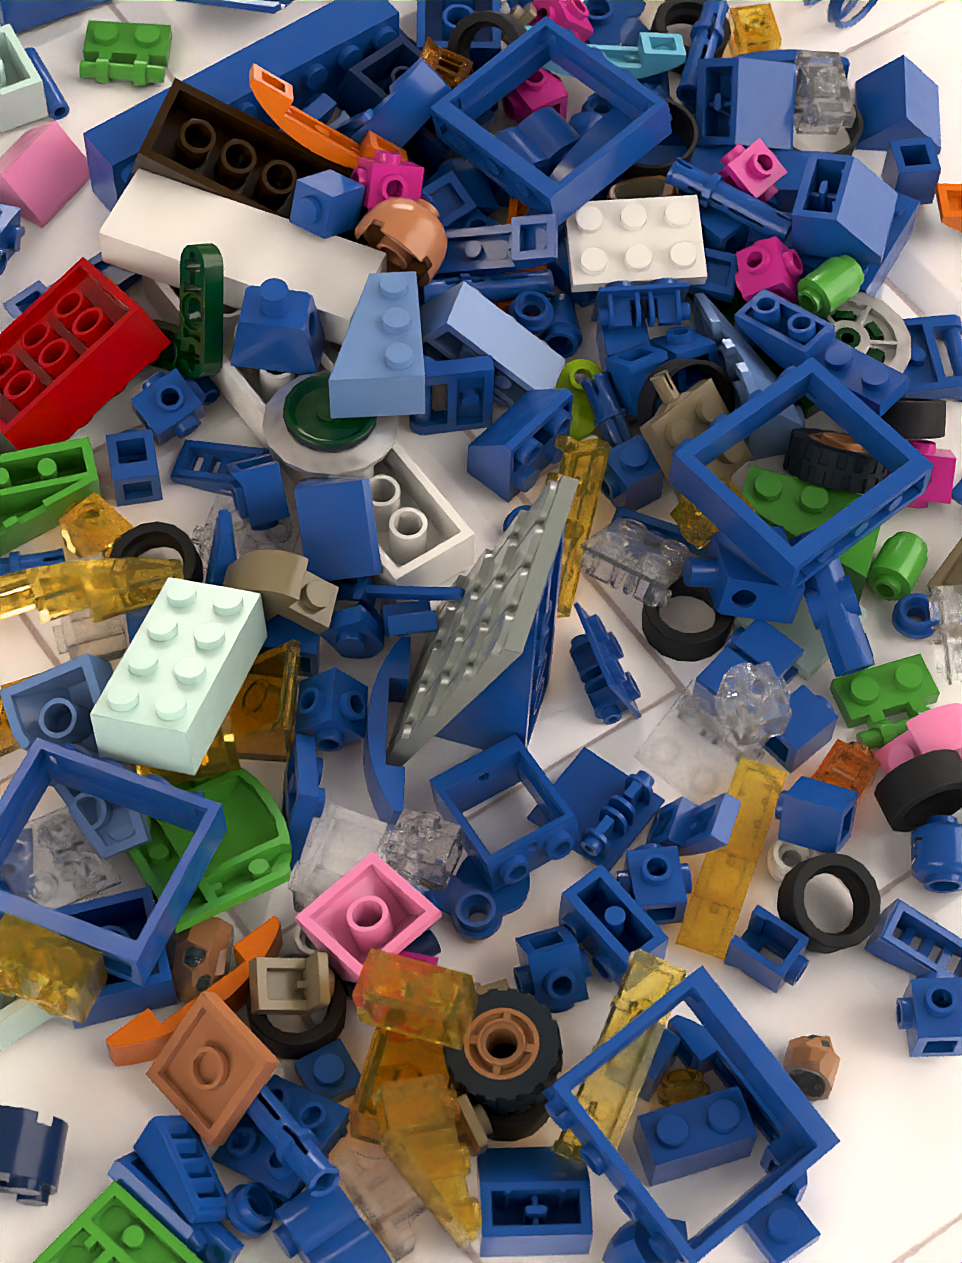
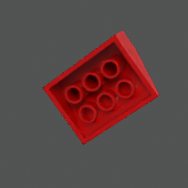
[0,257,171,451]

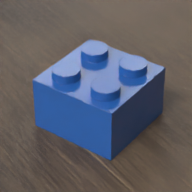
[53,886,177,1029]

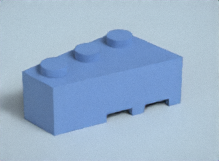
[328,271,425,419]
[419,281,566,409]

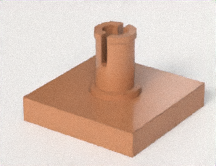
[145,992,280,1146]

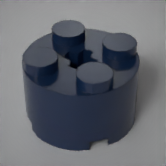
[0,1105,69,1207]

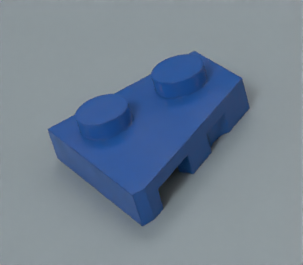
[281,733,326,873]

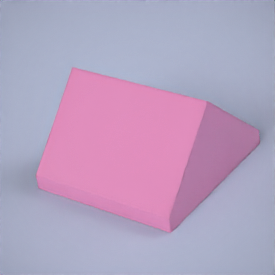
[0,120,90,228]
[295,852,442,984]

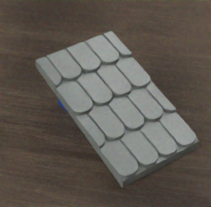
[385,475,580,766]

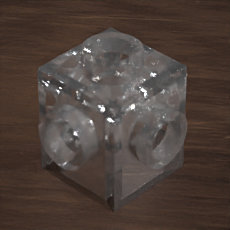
[714,661,793,748]
[381,808,463,893]

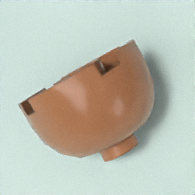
[354,197,448,287]

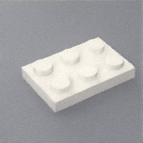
[564,195,707,292]

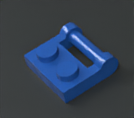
[901,314,962,402]
[409,355,495,435]

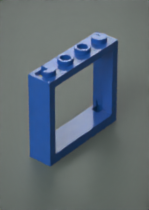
[430,16,672,225]
[669,357,934,594]
[0,737,228,986]
[542,965,841,1263]

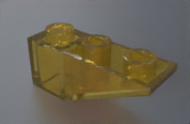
[372,1073,482,1249]

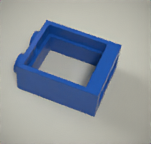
[429,734,581,892]

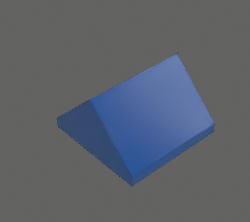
[854,54,941,155]
[294,478,382,581]

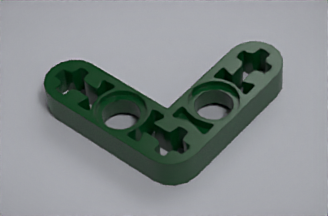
[150,243,224,378]

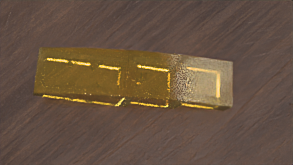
[0,557,185,624]
[675,756,788,961]

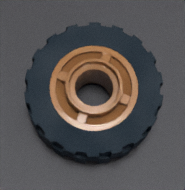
[783,428,888,494]
[442,988,563,1115]

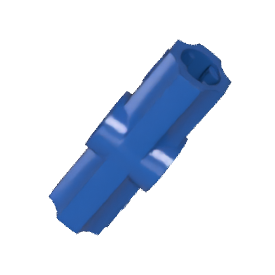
[790,529,875,678]

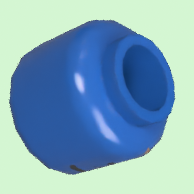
[910,815,962,893]

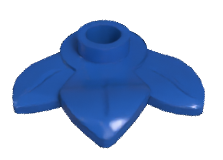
[583,0,649,47]
[429,855,530,940]

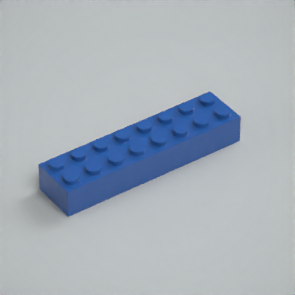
[83,0,399,212]

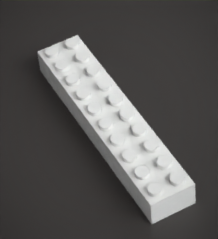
[142,275,475,604]

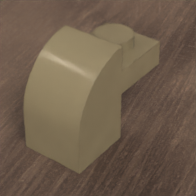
[222,549,339,635]

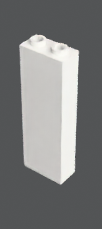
[98,168,387,345]

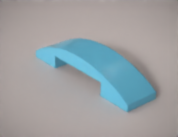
[524,25,687,79]

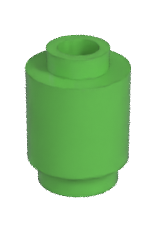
[797,255,864,318]
[867,531,928,601]

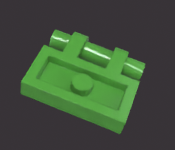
[79,20,172,86]
[829,653,940,752]

